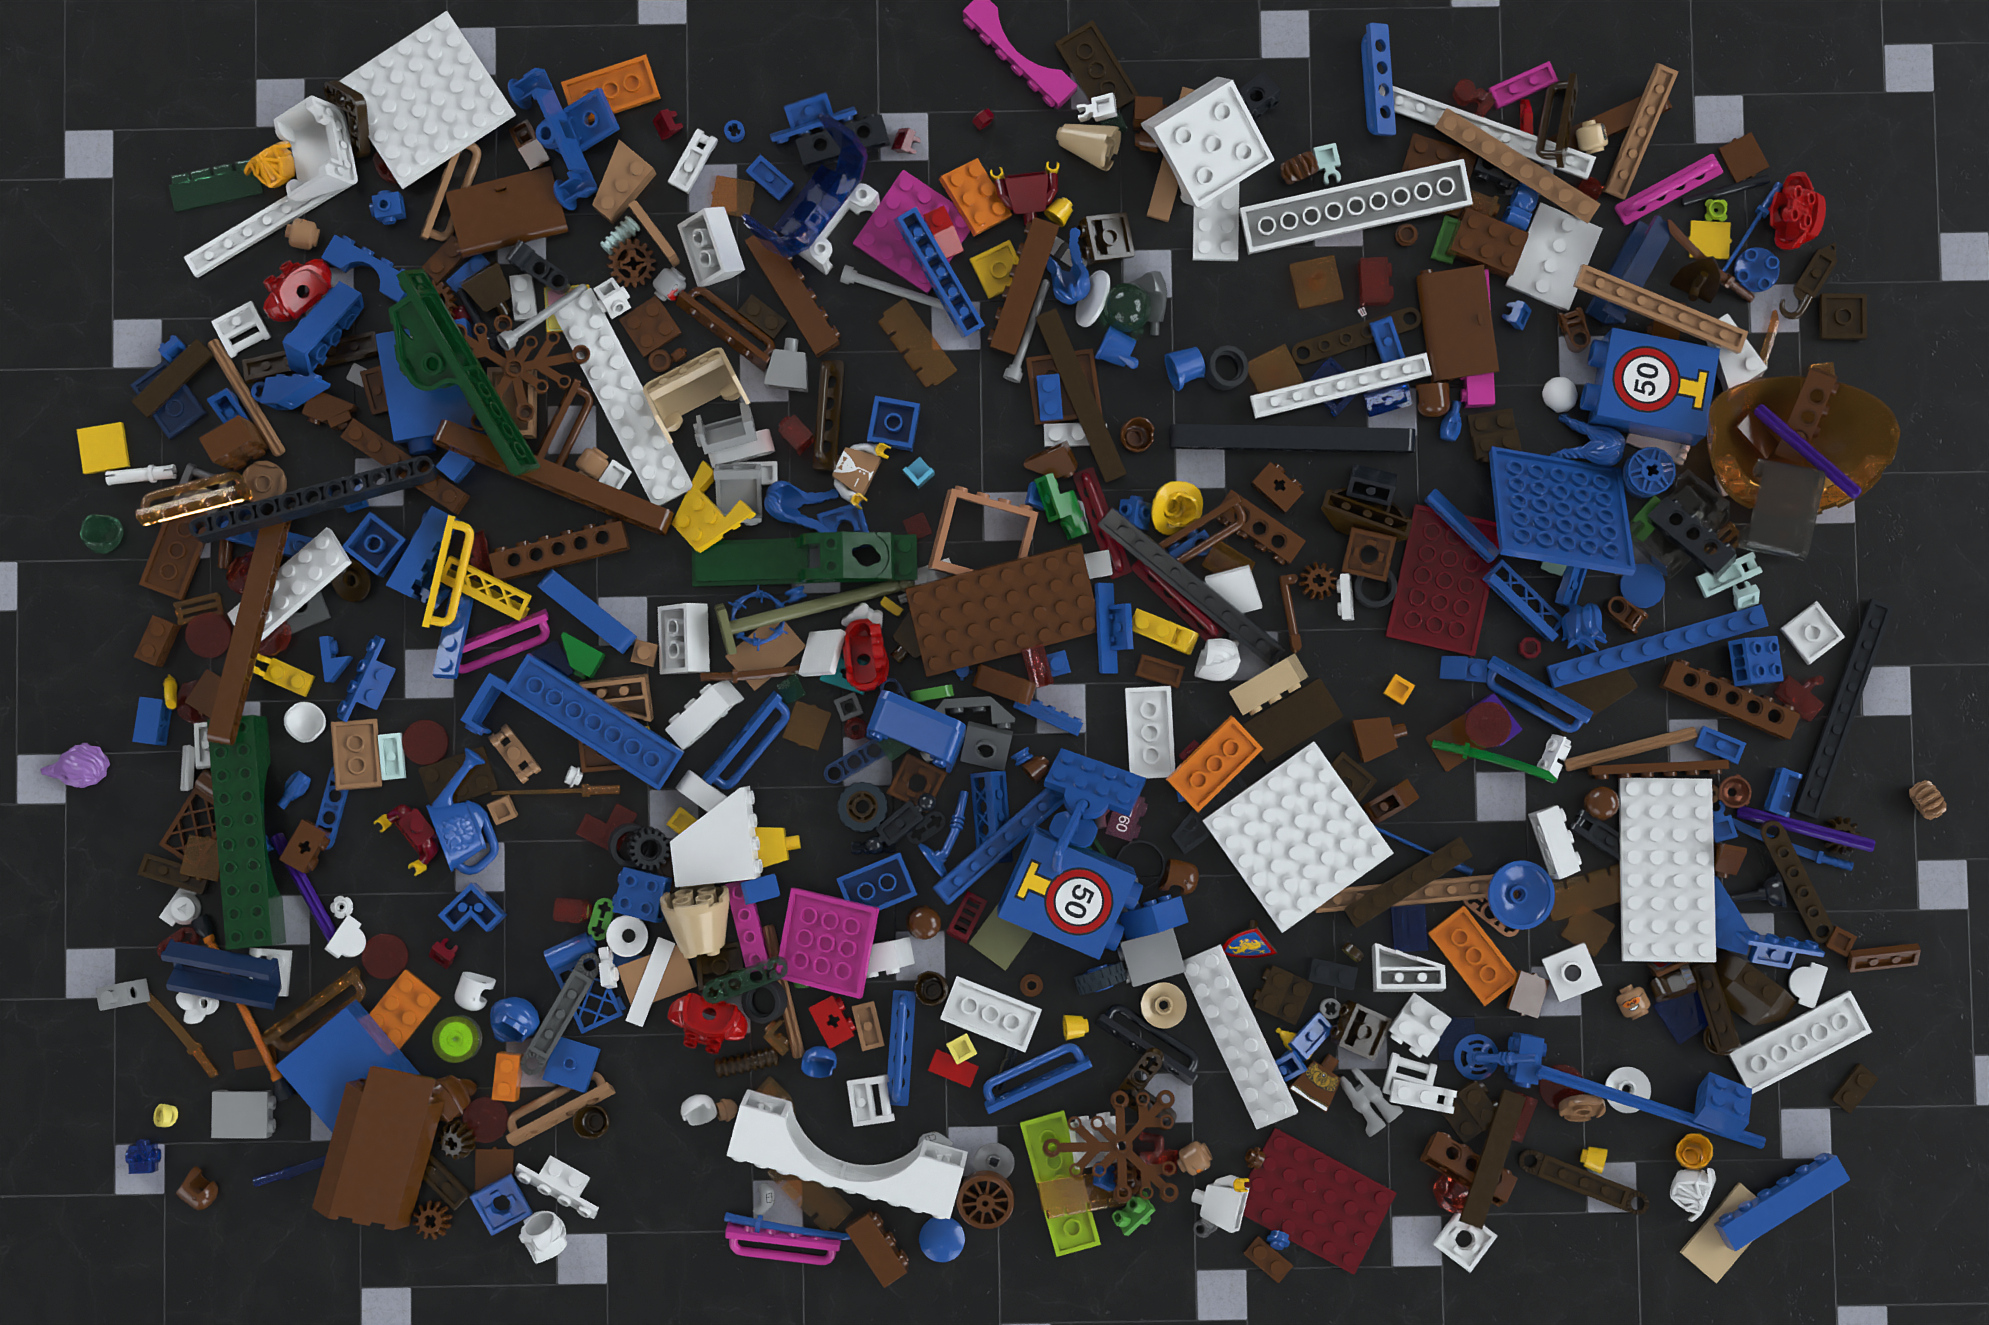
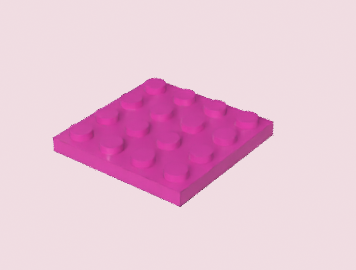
[853,170,970,294]
[775,887,879,999]

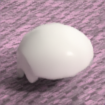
[1542,377,1578,413]
[681,1094,718,1126]

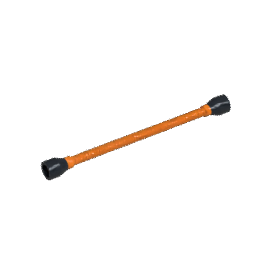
[191,914,295,1102]

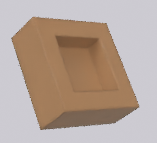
[631,640,659,667]
[487,794,518,825]

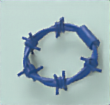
[728,585,788,651]

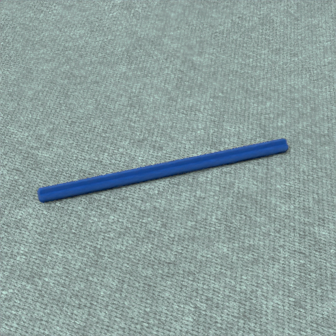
[1535,1064,1766,1149]

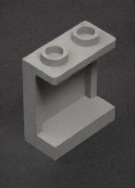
[693,402,757,454]
[713,464,763,526]
[1117,928,1186,987]
[211,1090,276,1138]

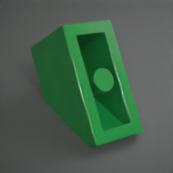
[561,632,606,680]

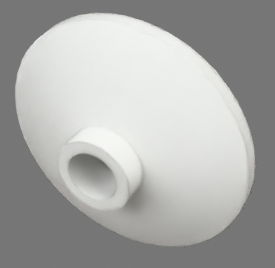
[1605,1067,1651,1113]

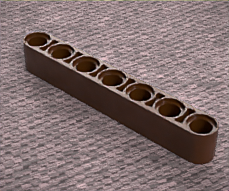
[1531,96,1672,167]

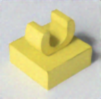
[946,1033,977,1064]

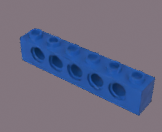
[893,207,985,338]

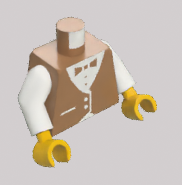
[832,443,891,510]

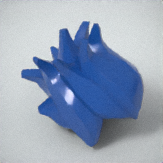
[1561,602,1608,654]

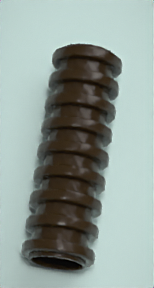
[714,1046,779,1079]

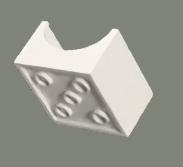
[1141,77,1274,208]

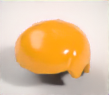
[1675,1133,1713,1170]

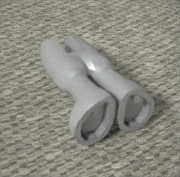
[1340,1067,1403,1137]

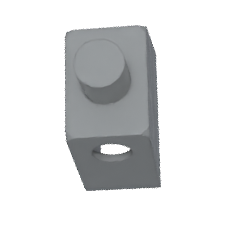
[764,338,808,392]
[96,979,150,1011]

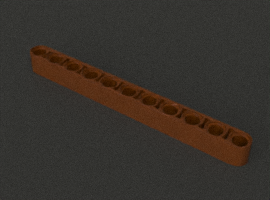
[432,419,674,536]
[207,507,292,746]

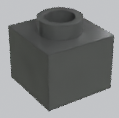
[834,692,864,722]

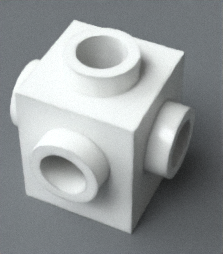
[593,277,631,319]

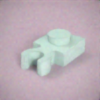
[1313,143,1341,186]

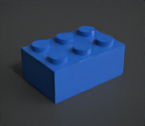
[836,852,918,911]

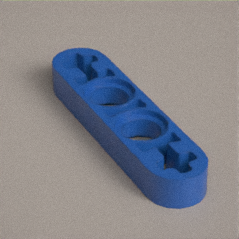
[316,766,349,850]

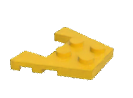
[672,461,756,553]

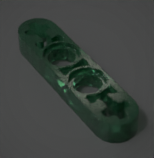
[703,956,788,1004]

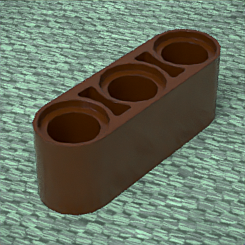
[971,663,1037,706]

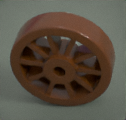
[957,1170,1014,1229]

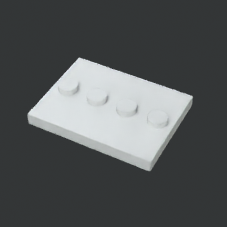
[1505,202,1603,312]

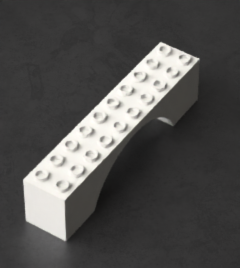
[727,1089,968,1219]

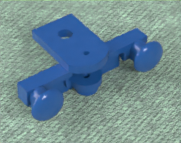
[508,68,620,210]

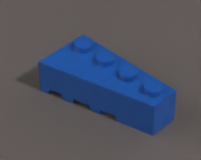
[386,506,460,601]

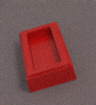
[928,1049,979,1088]

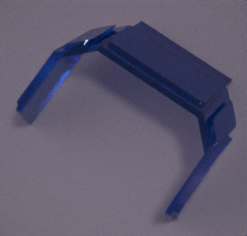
[742,113,868,257]

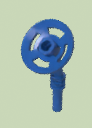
[918,791,969,878]
[1454,1034,1539,1080]

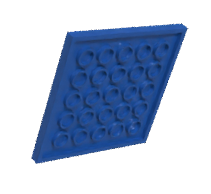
[1489,446,1636,576]

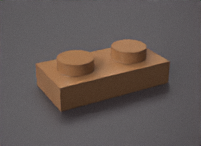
[852,1001,885,1051]

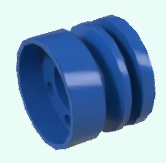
[1621,447,1676,499]

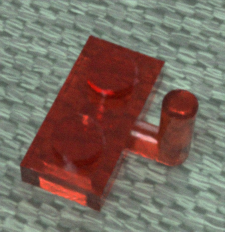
[1773,675,1825,722]
[1139,1132,1178,1175]

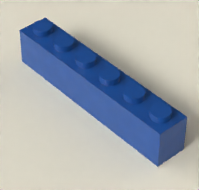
[1714,1153,1850,1251]

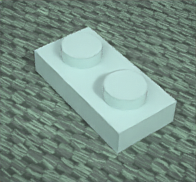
[378,733,406,780]

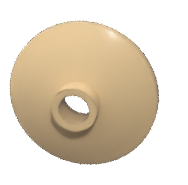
[1141,982,1187,1029]

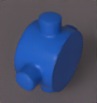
[953,666,973,681]

